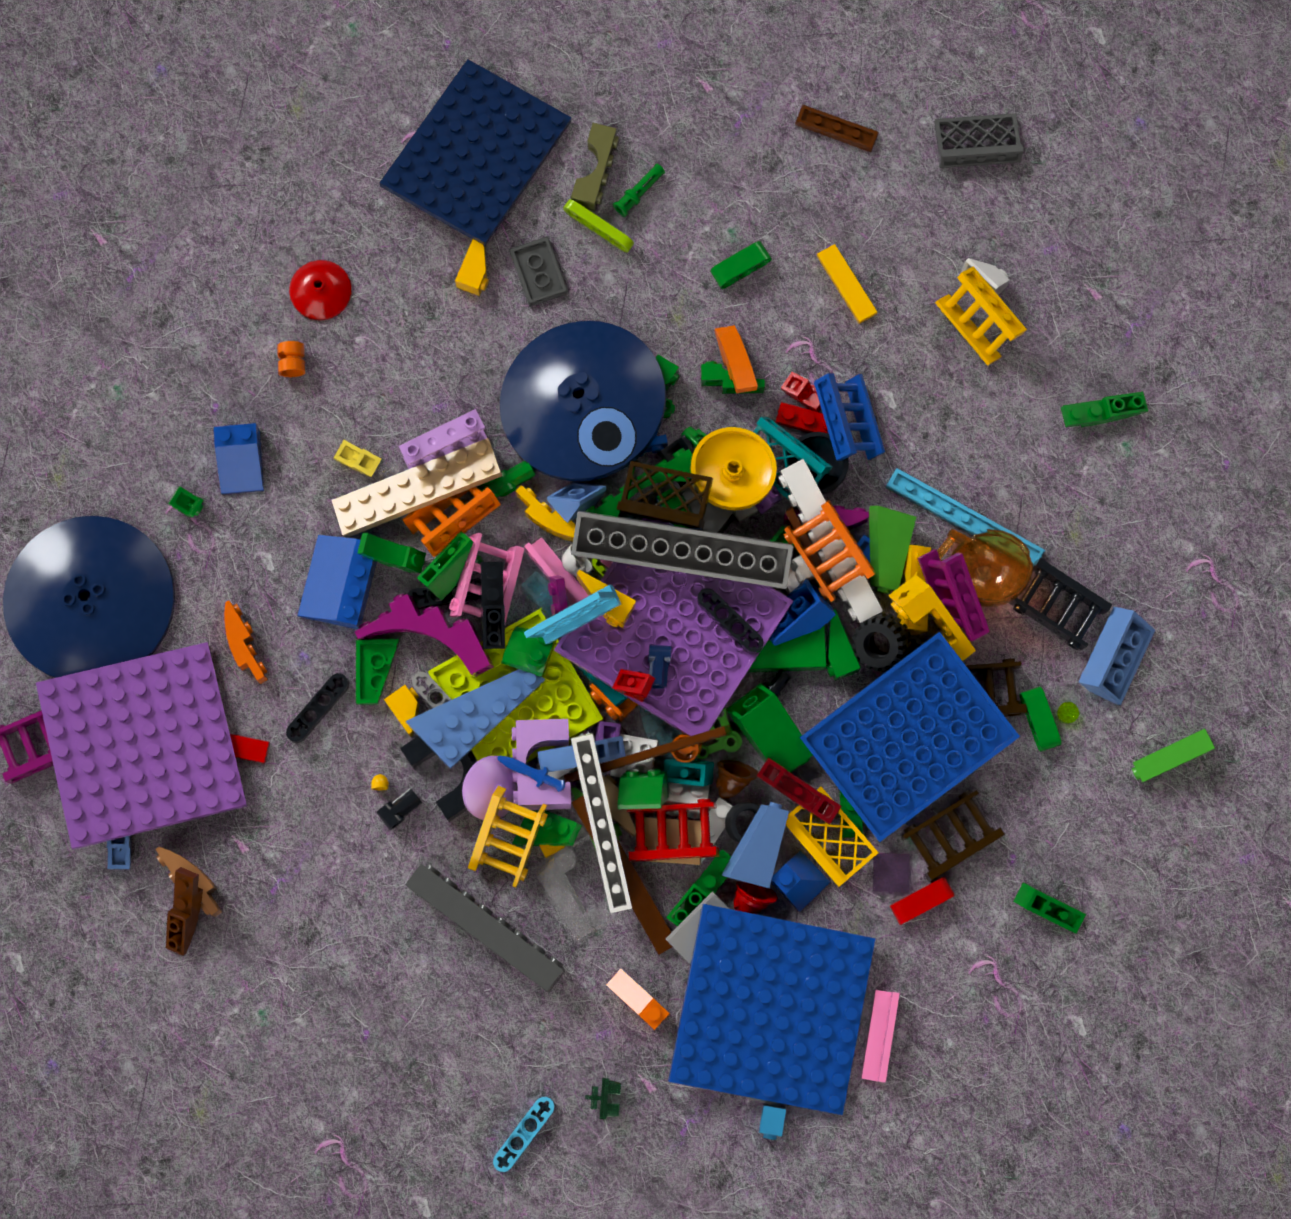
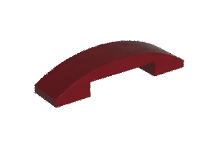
[756,758,842,825]

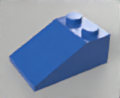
[214,423,264,494]
[770,579,836,646]

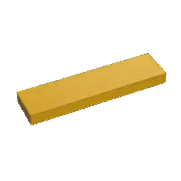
[817,244,877,324]

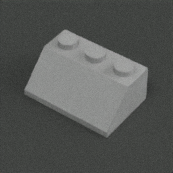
[666,892,729,965]

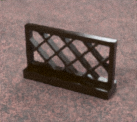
[617,461,713,530]

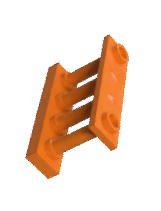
[402,487,501,557]
[784,500,876,602]

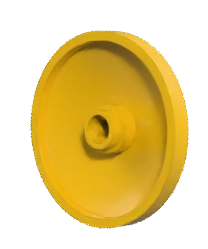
[690,427,777,510]

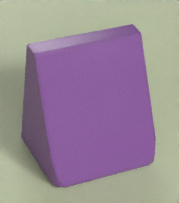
[595,721,621,741]

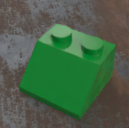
[617,769,669,809]

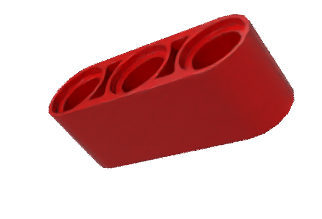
[890,876,955,925]

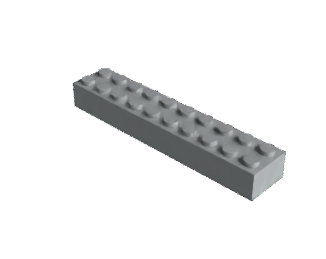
[571,511,793,589]

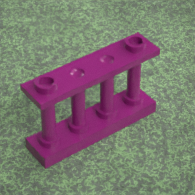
[917,549,990,641]
[0,710,54,784]

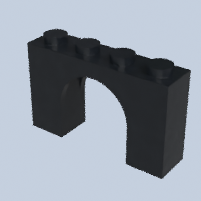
[400,736,477,822]

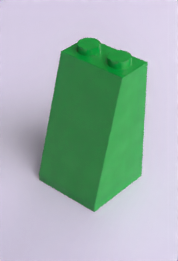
[726,684,813,773]

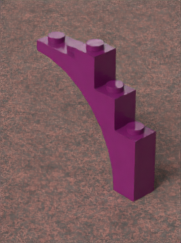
[354,594,494,677]

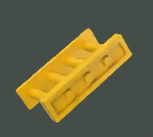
[935,266,1027,365]
[468,786,548,888]

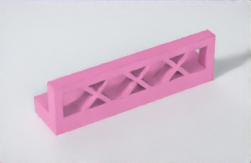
[524,537,588,606]
[861,990,900,1083]

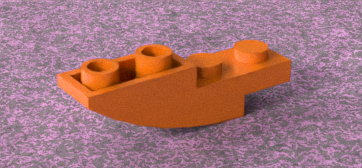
[224,600,268,684]

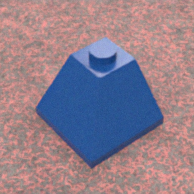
[771,850,830,912]

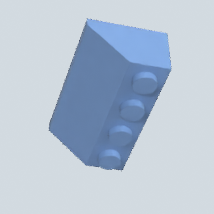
[1079,607,1155,706]

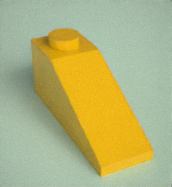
[455,239,489,296]
[577,570,636,628]

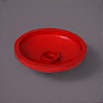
[289,260,352,320]

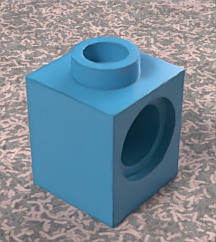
[759,1105,786,1140]

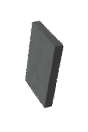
[509,236,568,307]

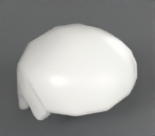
[562,544,593,577]

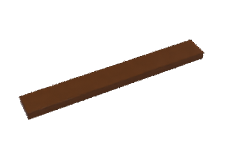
[564,725,732,783]
[571,795,672,955]

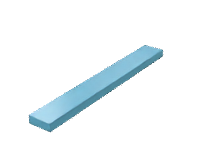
[886,468,1045,568]

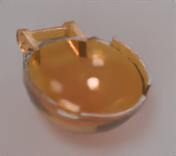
[937,529,1033,608]

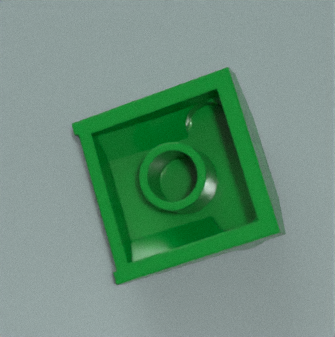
[501,626,557,677]

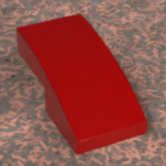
[781,372,821,412]

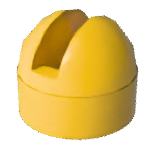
[371,774,389,791]

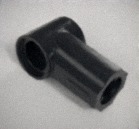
[377,788,422,830]

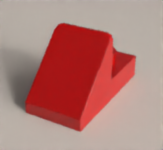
[612,669,655,702]

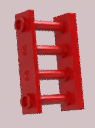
[627,799,719,862]

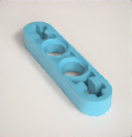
[493,1097,555,1172]

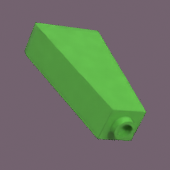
[869,506,916,594]
[1131,729,1216,782]

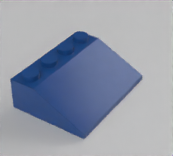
[297,535,377,630]

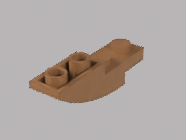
[155,847,222,917]

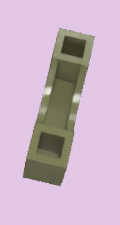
[571,123,620,211]

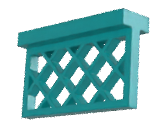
[753,417,832,500]

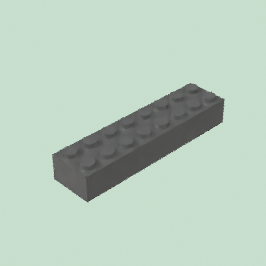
[405,864,565,993]

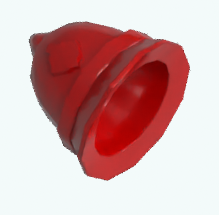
[733,881,778,914]

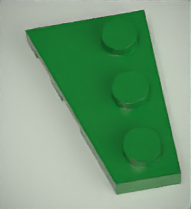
[356,639,400,705]
[512,810,582,847]

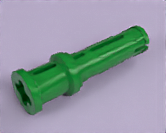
[612,163,665,217]

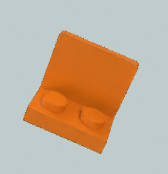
[589,683,638,722]

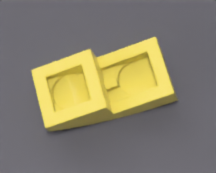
[333,440,381,477]

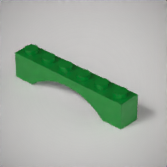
[584,448,693,517]

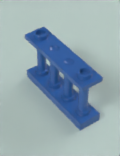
[814,373,885,461]

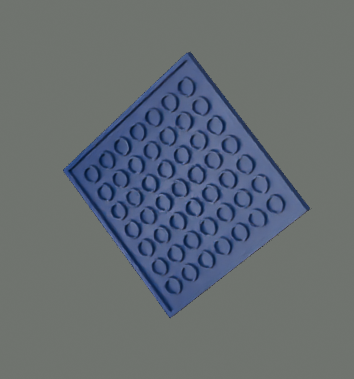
[668,904,876,1115]

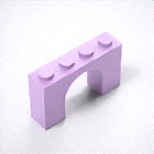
[512,719,571,810]

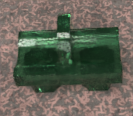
[585,1078,621,1119]

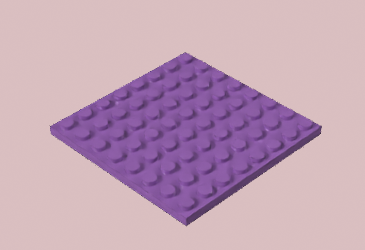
[554,518,793,744]
[36,642,247,850]

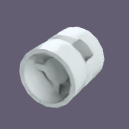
[785,555,815,594]

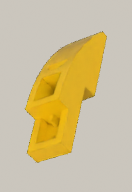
[515,485,576,542]

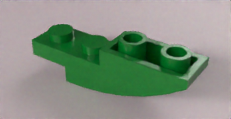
[1061,391,1148,428]
[666,849,731,927]

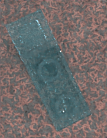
[521,571,569,618]

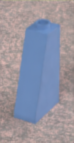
[722,802,789,888]

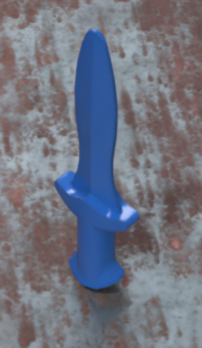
[497,756,566,792]

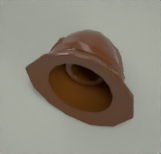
[716,760,758,799]

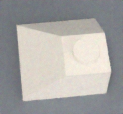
[961,258,1010,295]

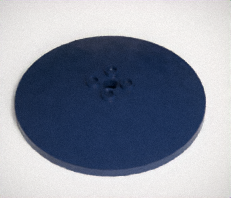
[3,516,175,678]

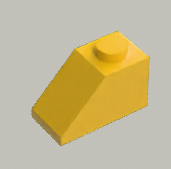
[384,685,420,737]

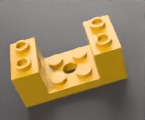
[888,575,976,661]

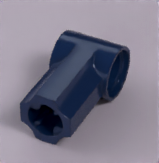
[648,644,671,689]

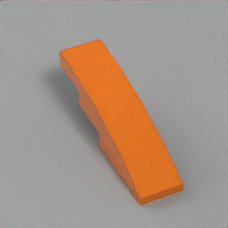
[714,325,758,394]

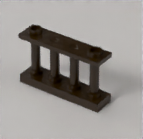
[966,658,1027,717]
[901,790,1005,882]

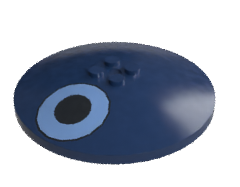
[500,321,666,481]

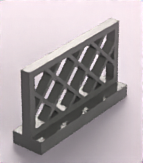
[934,113,1023,168]

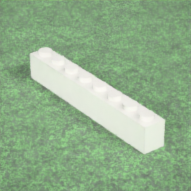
[778,459,883,623]
[571,733,632,913]

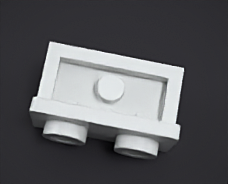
[664,782,709,819]

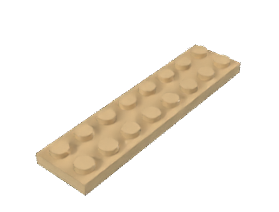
[332,438,502,538]

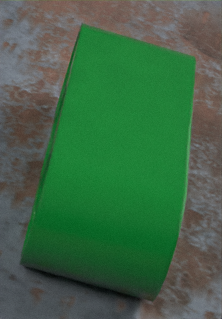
[710,241,772,289]
[1019,686,1061,752]

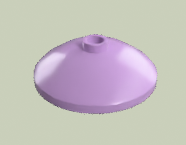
[462,756,518,820]

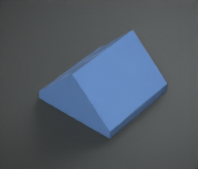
[547,482,607,523]

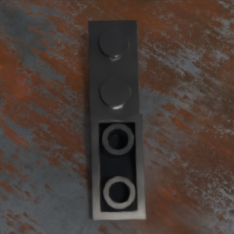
[480,561,505,649]

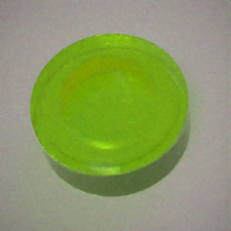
[1056,702,1079,724]

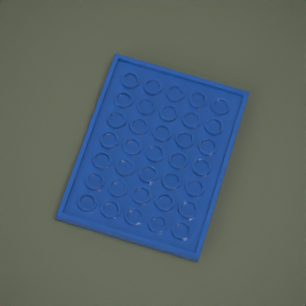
[800,632,1020,842]

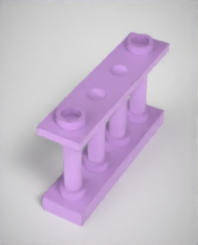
[399,409,487,469]

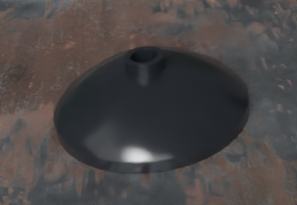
[788,432,849,494]

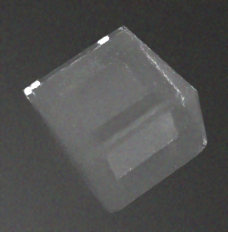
[377,462,400,481]

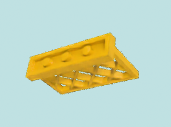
[786,787,879,887]

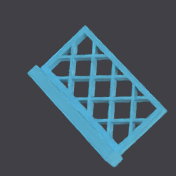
[524,585,621,644]

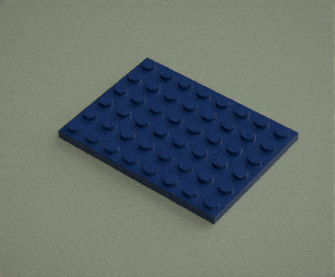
[379,59,572,246]

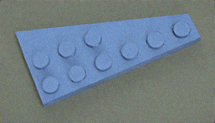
[405,669,545,769]

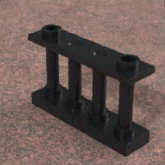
[1009,558,1112,650]

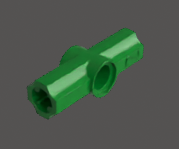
[477,461,535,498]

